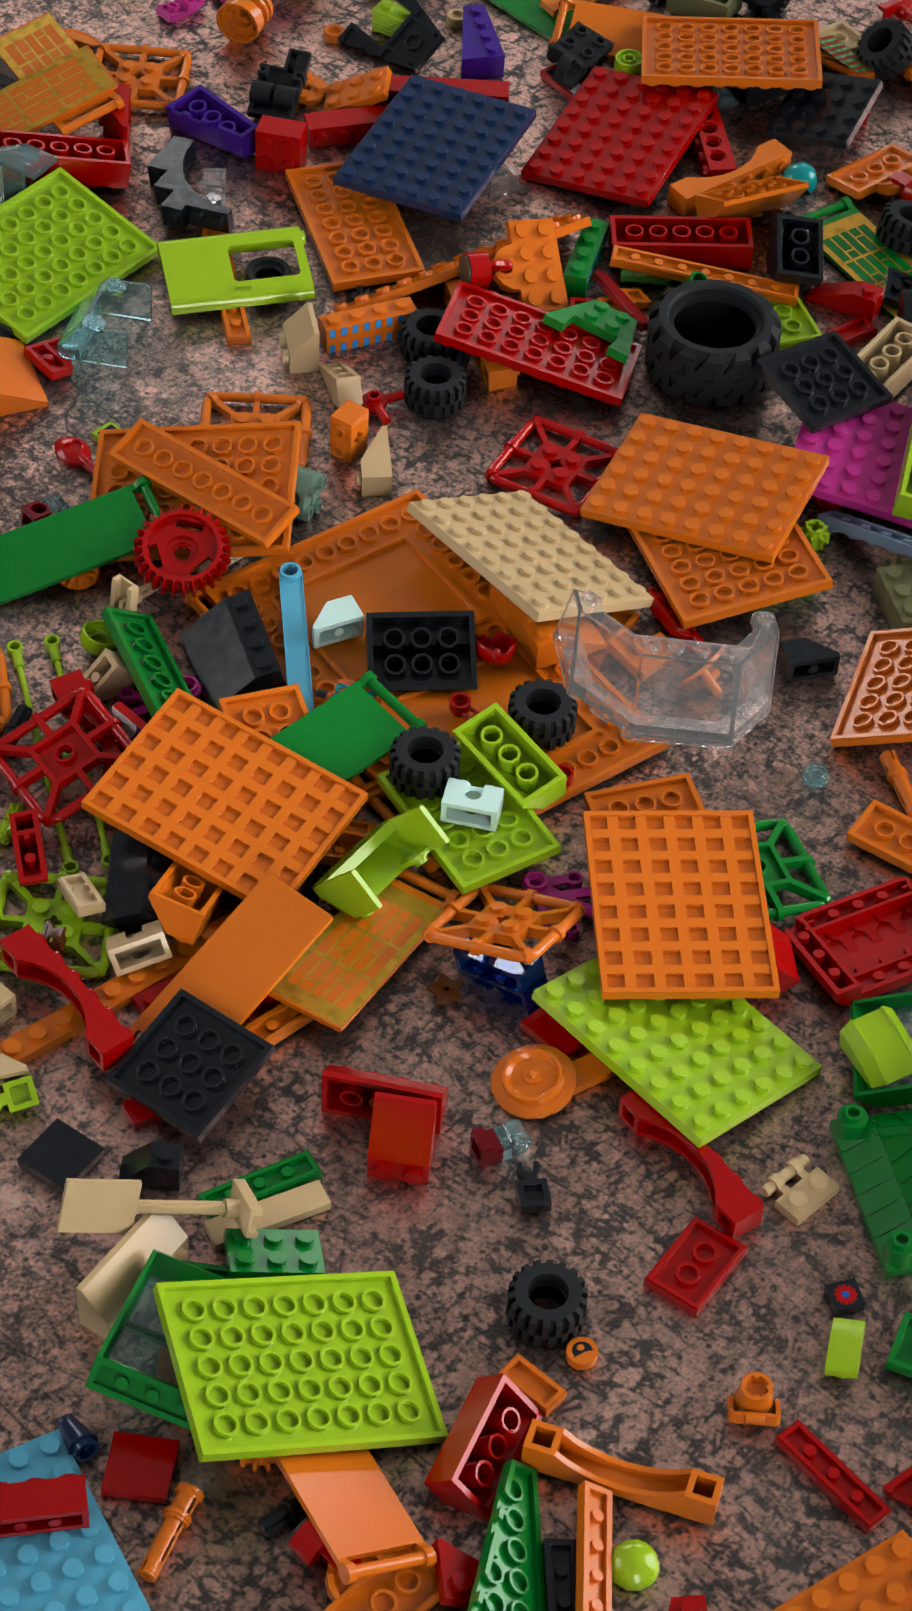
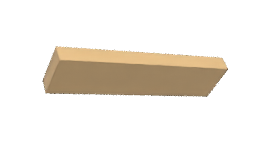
[204,1179,331,1251]

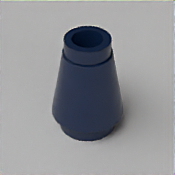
[56,1414,99,1462]

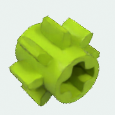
[800,519,831,551]

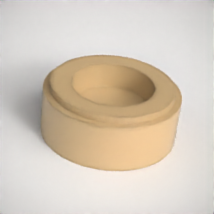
[446,8,463,28]

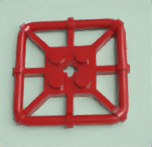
[485,415,618,517]
[0,687,132,827]

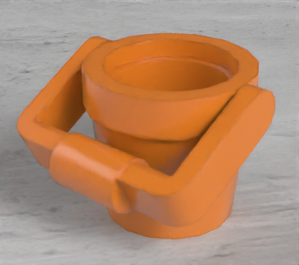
[727,1372,781,1427]

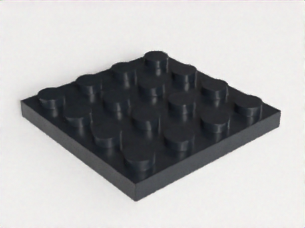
[764,72,883,150]
[754,330,893,434]
[105,988,276,1143]

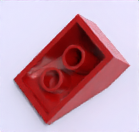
[98,84,132,154]
[367,1091,437,1185]

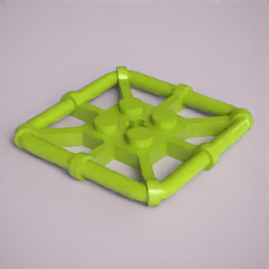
[0,869,120,979]

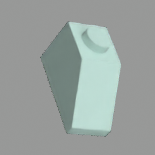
[312,595,364,649]

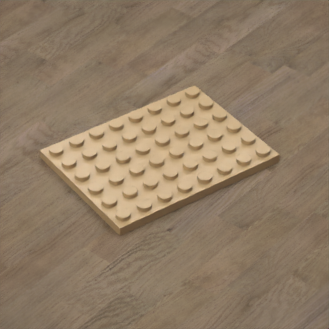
[406,490,654,622]

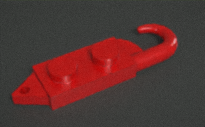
[646,585,708,657]

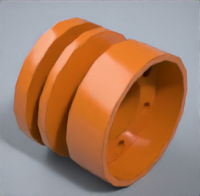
[216,0,273,44]

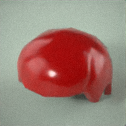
[476,631,518,666]

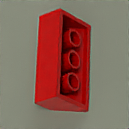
[321,1064,449,1134]
[424,1373,544,1522]

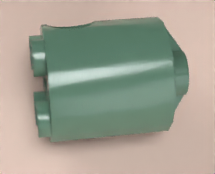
[294,465,327,522]

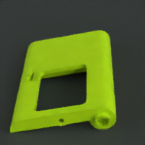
[157,226,315,315]

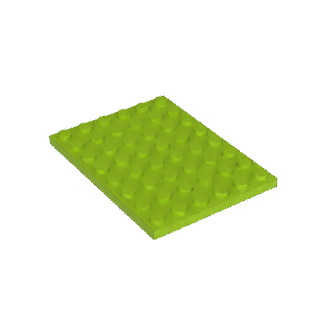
[0,167,158,344]
[531,956,823,1148]
[152,1270,448,1463]

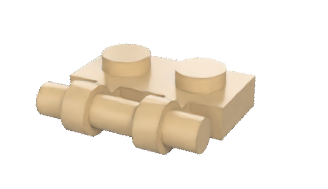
[760,1154,840,1226]

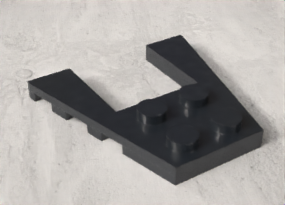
[338,0,445,74]

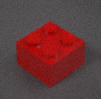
[255,115,307,174]

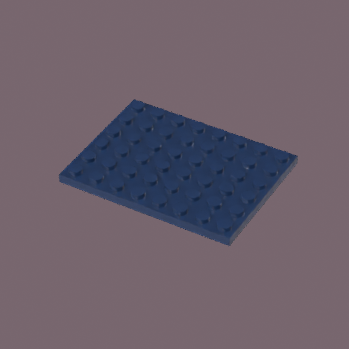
[333,74,536,222]

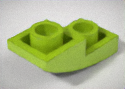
[825,1317,866,1379]

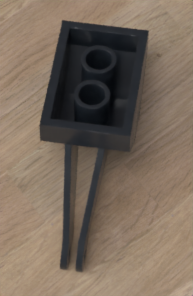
[767,209,824,287]

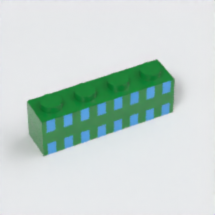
[563,218,609,298]

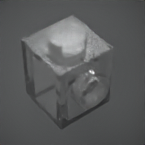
[198,168,227,205]

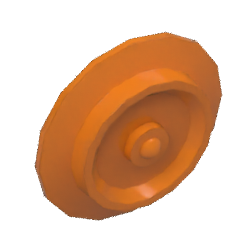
[491,1044,577,1120]

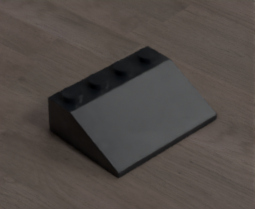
[180,589,287,710]
[365,610,478,692]

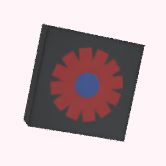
[824,1278,866,1317]

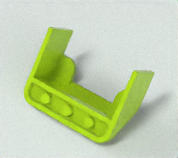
[312,804,450,919]

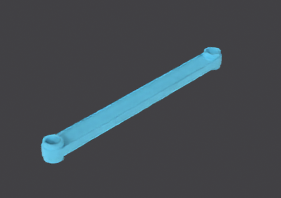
[279,562,314,712]

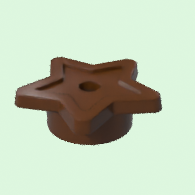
[42,921,66,952]
[426,973,464,1005]

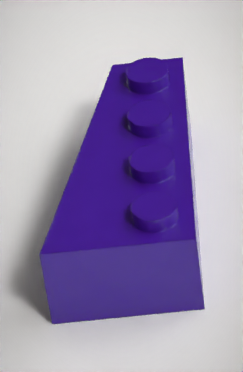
[461,4,505,80]
[166,84,258,159]

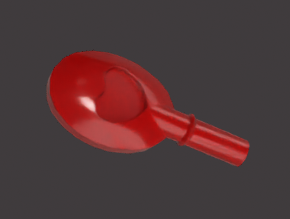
[55,436,95,477]

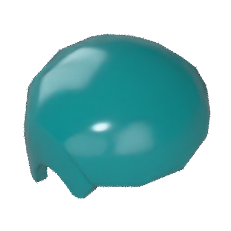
[782,162,817,193]

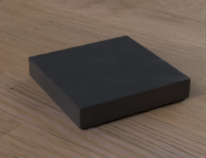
[17,1118,105,1194]

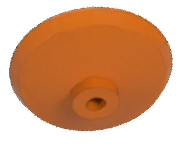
[63,28,101,48]

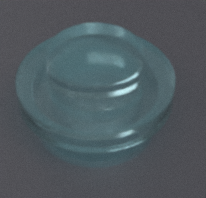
[802,763,830,789]

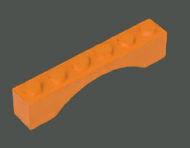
[667,138,792,216]
[521,1419,725,1526]

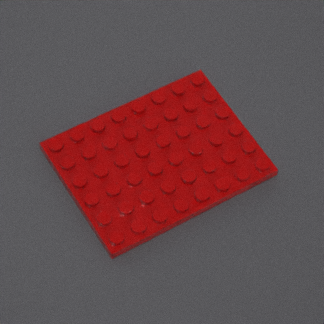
[521,66,718,208]

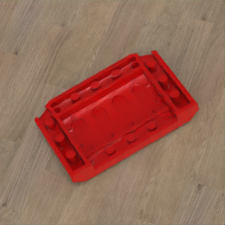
[784,877,912,1007]

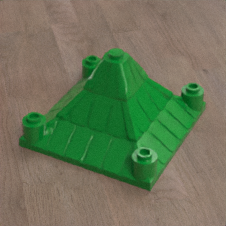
[829,1104,912,1279]

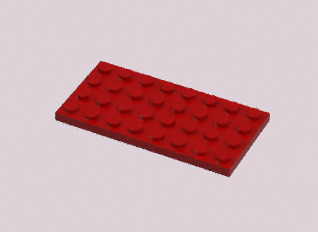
[433,280,642,407]

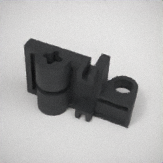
[547,21,614,91]
[247,48,312,120]

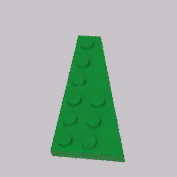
[467,1459,546,1611]

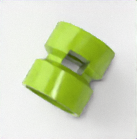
[614,49,642,76]

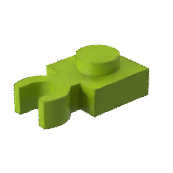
[0,1075,40,1114]

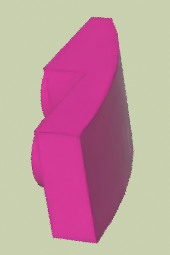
[156,0,206,23]

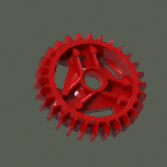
[133,504,231,599]

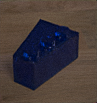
[453,937,548,1018]

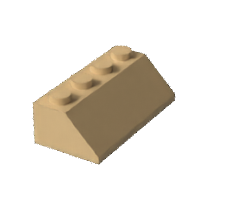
[76,1214,190,1339]

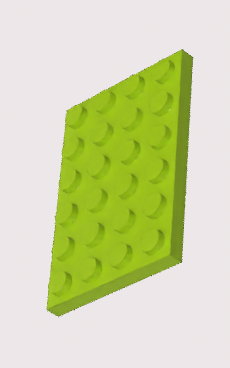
[377,741,561,895]

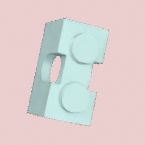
[440,778,504,832]

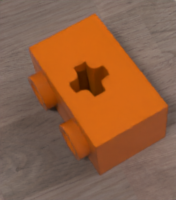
[330,400,369,464]

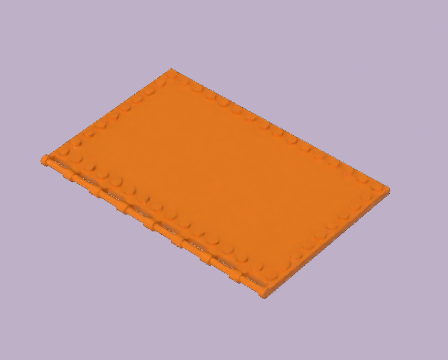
[183,488,670,873]

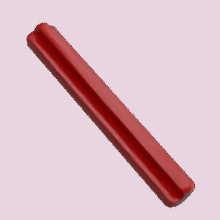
[592,269,649,332]

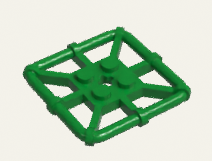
[754,817,832,921]

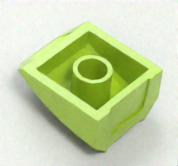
[839,1006,912,1088]

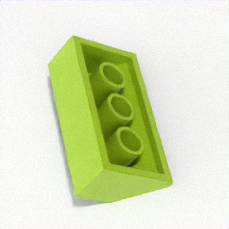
[452,702,567,809]

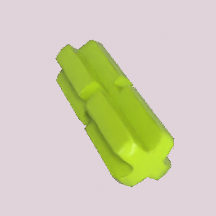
[0,802,24,846]

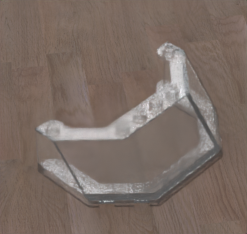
[553,589,780,750]

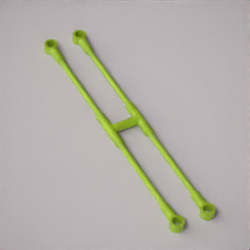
[7,634,111,874]

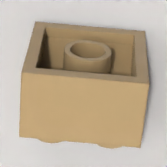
[278,302,320,374]

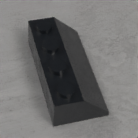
[101,831,174,934]

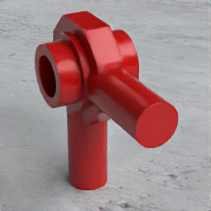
[362,390,404,425]

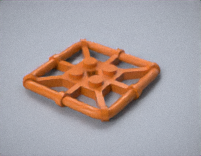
[95,42,192,111]
[197,391,312,467]
[422,883,586,965]

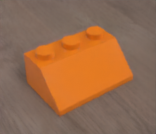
[148,861,225,945]

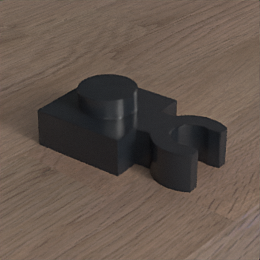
[515,1161,552,1214]

